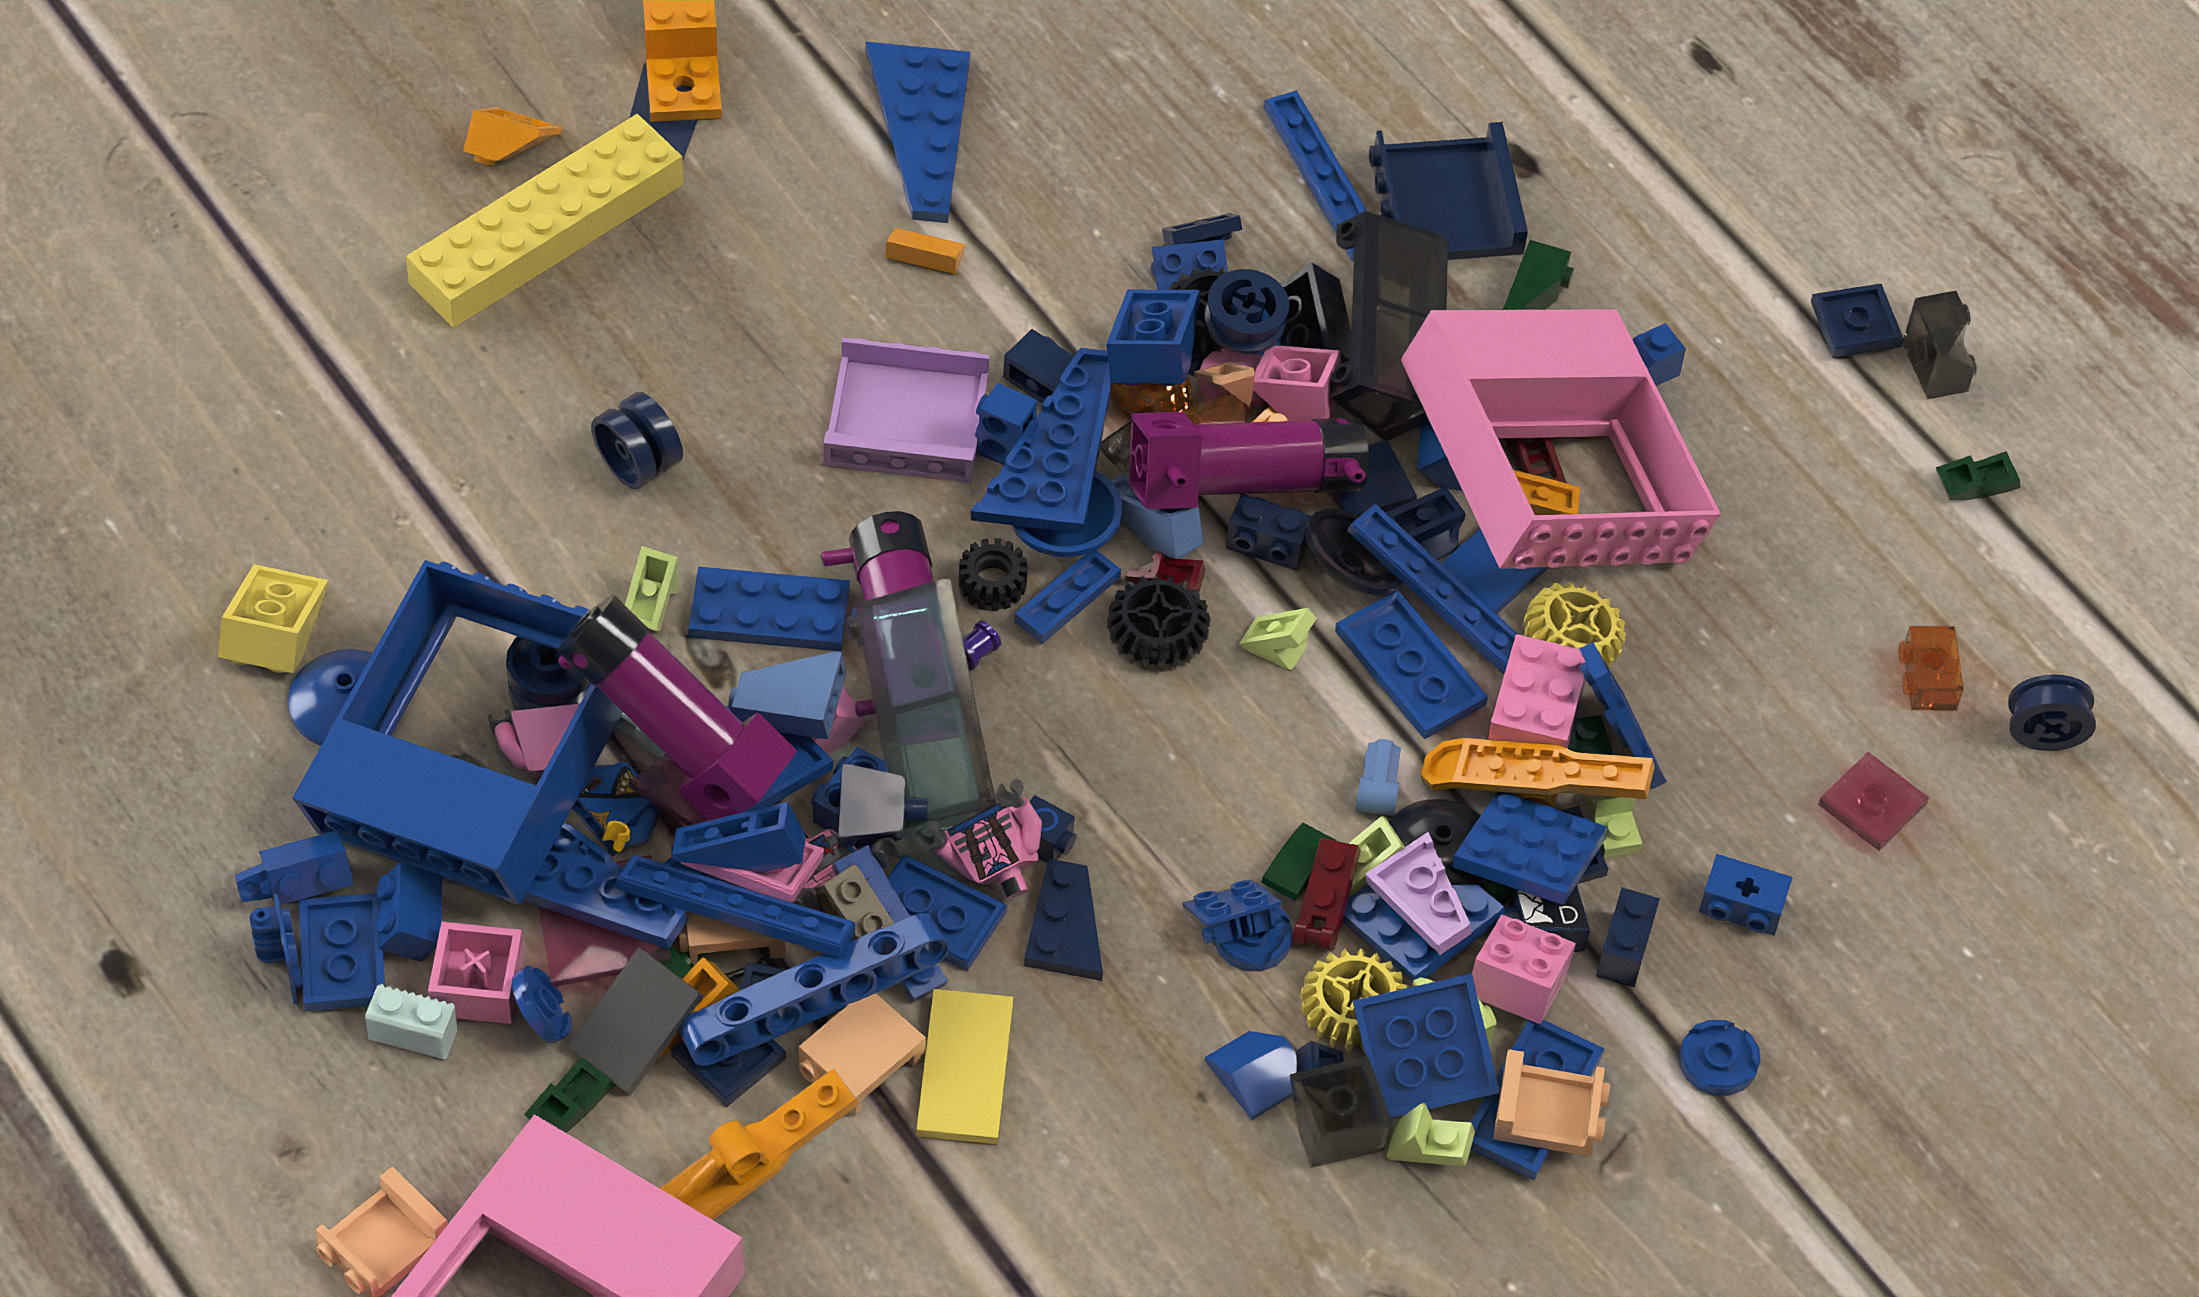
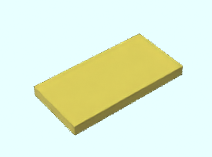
[916,989,1014,1145]

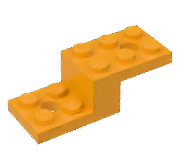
[643,0,722,122]

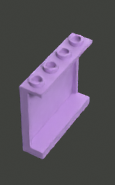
[823,338,990,483]

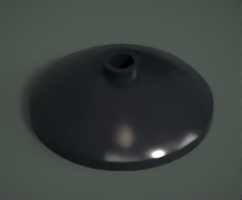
[1305,508,1404,595]
[1389,799,1482,885]

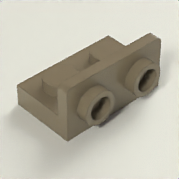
[813,865,895,942]

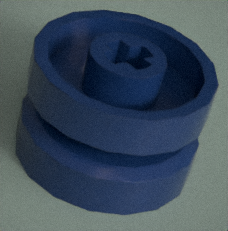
[591,392,683,489]
[506,636,591,710]

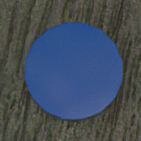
[1215,906,1293,971]
[512,966,572,1043]
[1679,1020,1761,1096]

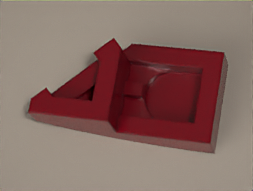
[1125,551,1206,592]

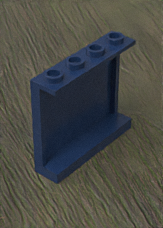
[1369,122,1528,260]

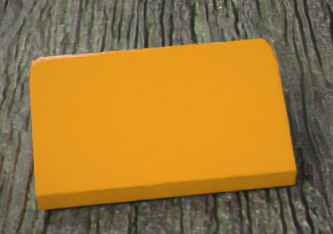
[886,228,965,274]

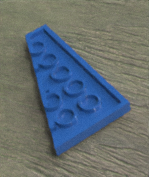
[865,42,970,223]
[971,348,1113,534]
[523,823,688,949]

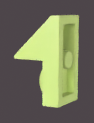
[625,546,679,631]
[1239,608,1317,670]
[1582,794,1643,858]
[1349,816,1405,898]
[1386,1103,1475,1166]

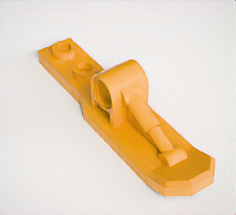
[1421,738,1655,808]
[659,1068,860,1220]

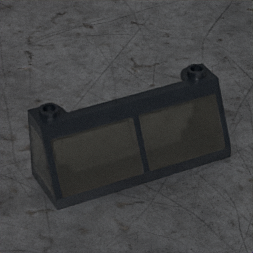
[1330,211,1448,441]

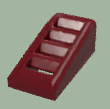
[1504,437,1567,483]

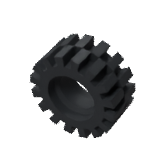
[959,538,1028,611]

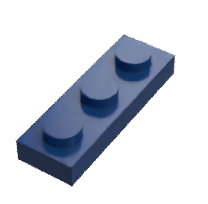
[1014,550,1121,644]

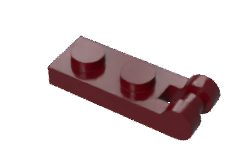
[1292,838,1361,951]

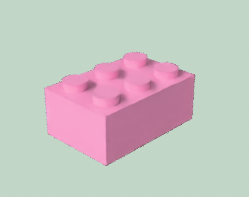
[1488,634,1586,749]

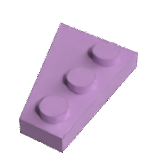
[1366,832,1472,955]

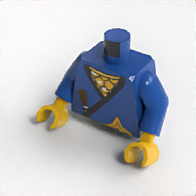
[572,761,668,857]

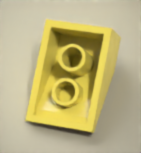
[218,564,328,674]

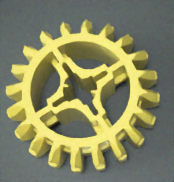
[1523,581,1626,667]
[1300,948,1407,1053]

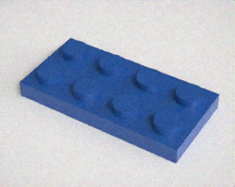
[689,567,850,651]
[1335,590,1488,739]
[1470,1020,1604,1180]

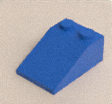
[1106,289,1200,386]

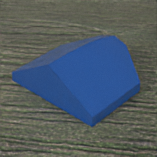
[1205,1031,1297,1120]

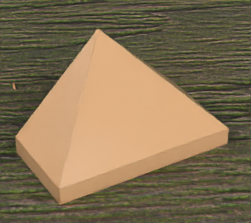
[1194,362,1255,408]

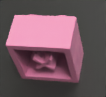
[1472,914,1576,1025]
[428,922,524,1024]

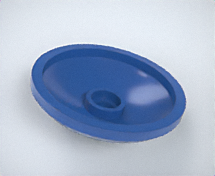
[1011,471,1122,557]
[288,649,402,746]

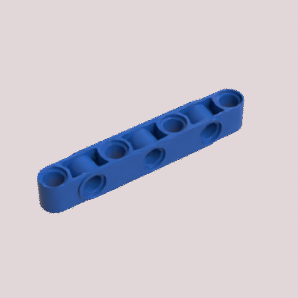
[678,913,949,1066]

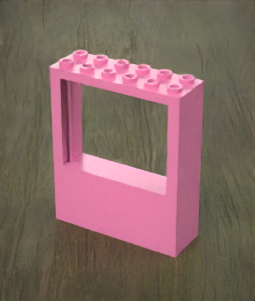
[1401,309,1721,569]
[392,1114,745,1297]

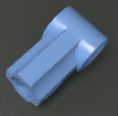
[1355,739,1401,817]

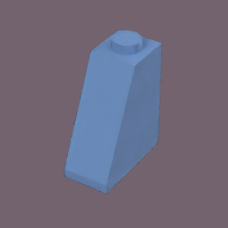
[728,652,847,739]

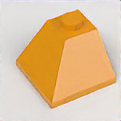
[463,107,562,166]

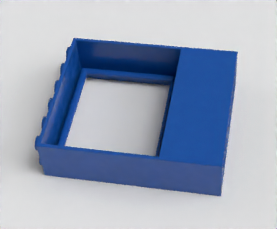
[292,560,623,905]

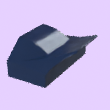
[1386,486,1466,560]

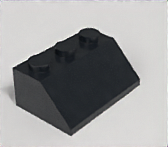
[1280,262,1351,364]

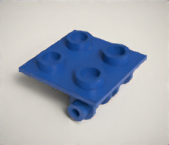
[1151,240,1228,290]
[1182,880,1282,946]
[249,894,303,1004]

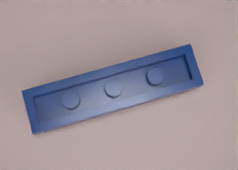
[831,845,948,1003]

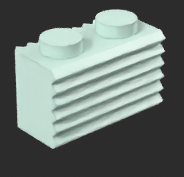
[365,984,458,1060]

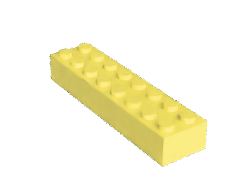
[406,114,683,328]

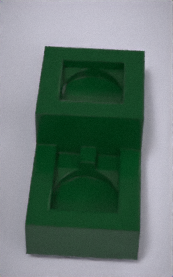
[1936,451,2020,500]
[1261,822,1337,901]
[524,1057,614,1133]

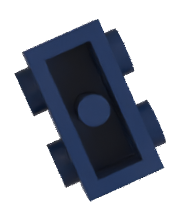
[1226,494,1312,571]

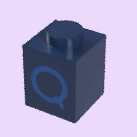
[1030,795,1077,863]

